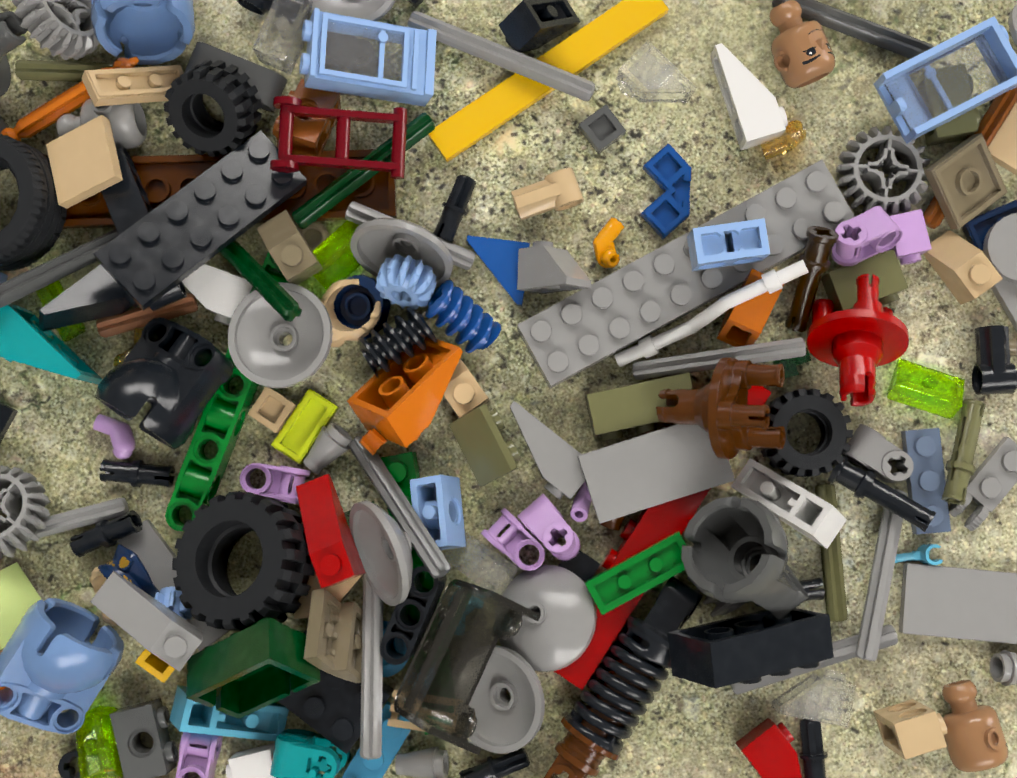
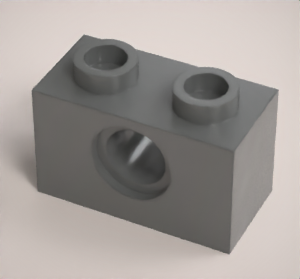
[110,698,179,778]

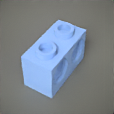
[687,218,770,271]

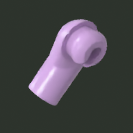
[93,414,135,460]
[570,482,592,522]

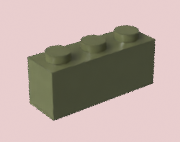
[585,372,693,441]

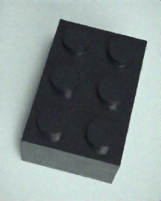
[278,630,394,754]

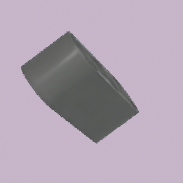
[184,42,287,112]

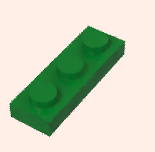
[584,531,687,615]

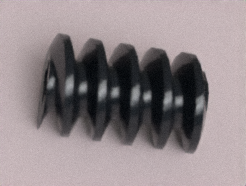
[358,307,438,379]

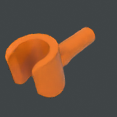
[359,427,388,455]

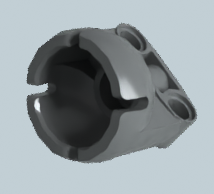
[681,496,809,619]

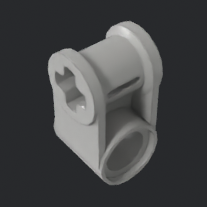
[842,424,914,483]

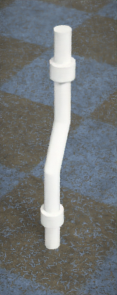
[615,260,809,367]

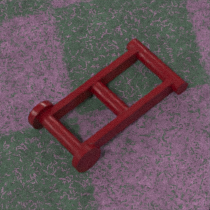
[270,96,407,179]

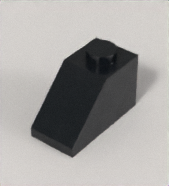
[498,0,581,53]

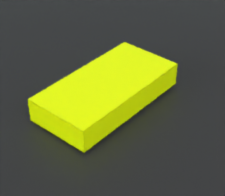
[271,388,339,464]

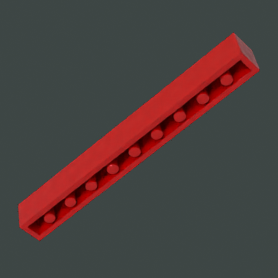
[554,386,772,690]

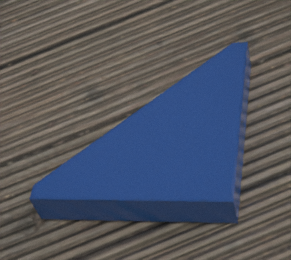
[467,235,530,307]

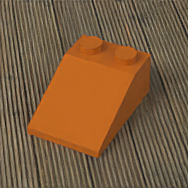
[347,337,463,448]

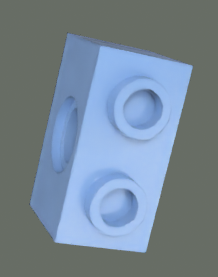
[410,474,466,550]

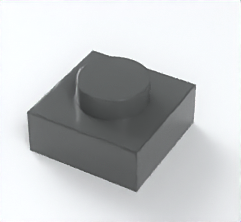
[578,105,626,154]

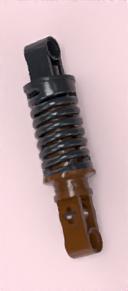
[544,576,703,778]

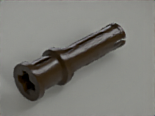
[785,226,839,332]

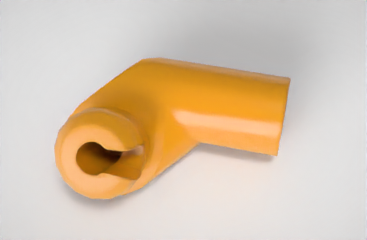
[593,217,624,268]

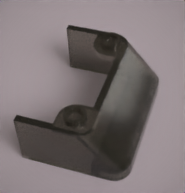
[394,579,541,755]

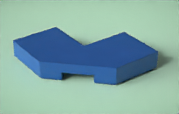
[640,143,691,240]

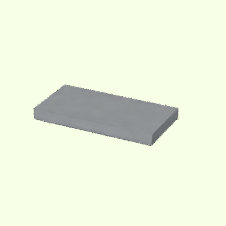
[577,424,735,524]
[899,563,1017,644]

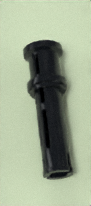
[828,454,936,532]

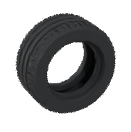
[0,134,67,271]

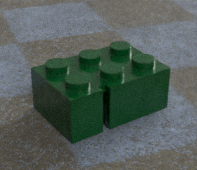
[186,617,321,719]

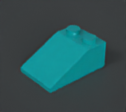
[0,303,103,385]

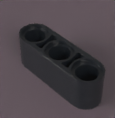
[380,565,447,665]

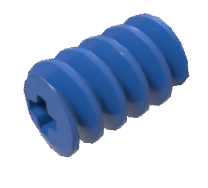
[425,280,501,353]

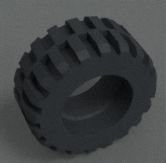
[172,491,315,631]

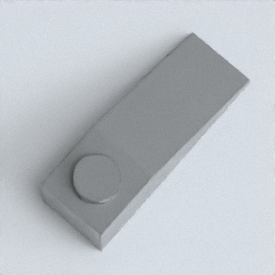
[510,401,585,500]
[90,571,204,672]

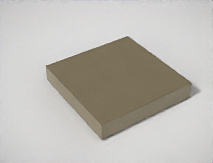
[924,133,1008,230]

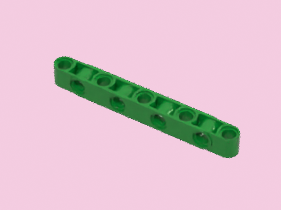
[165,251,289,531]

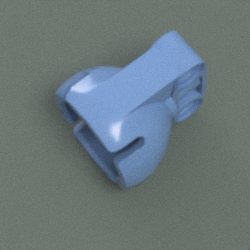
[91,0,195,65]
[0,598,124,734]

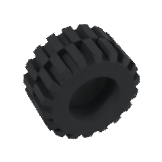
[164,60,262,157]
[760,388,853,477]

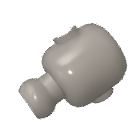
[56,98,147,150]

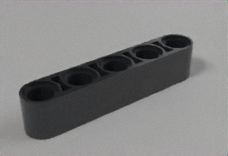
[101,146,187,311]

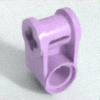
[831,206,903,266]
[240,463,311,504]
[517,494,581,561]
[481,507,545,571]
[175,732,223,778]

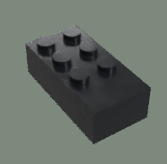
[668,608,834,689]

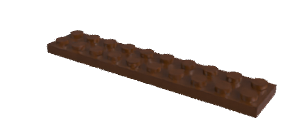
[63,149,397,229]

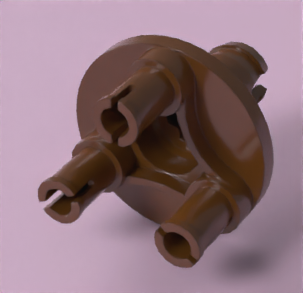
[656,357,786,459]

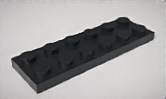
[94,130,307,311]

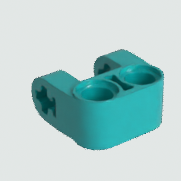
[270,729,350,778]

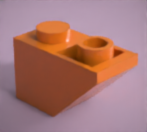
[716,269,784,347]

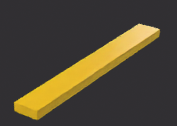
[428,0,669,162]

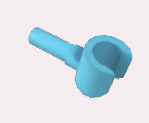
[895,544,943,565]

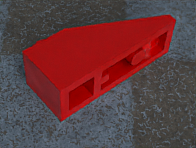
[296,474,366,588]
[735,718,802,778]

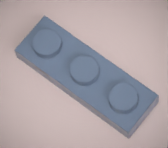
[901,428,951,535]

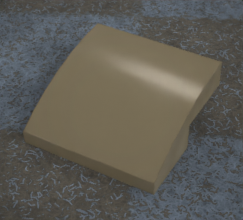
[303,588,362,683]

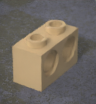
[873,699,947,760]

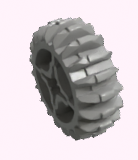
[12,0,100,61]
[836,126,931,216]
[0,465,50,560]

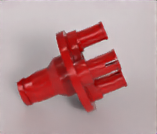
[807,274,909,407]

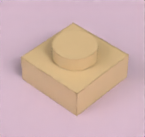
[248,387,297,433]

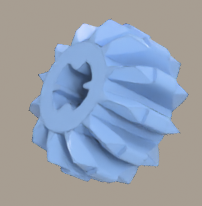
[375,254,437,310]

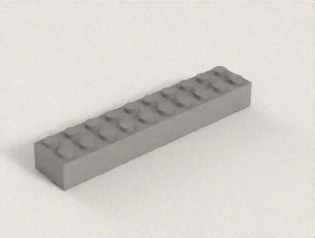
[517,160,855,389]

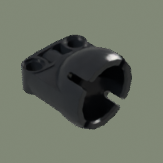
[95,317,234,449]

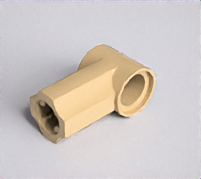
[511,167,584,221]

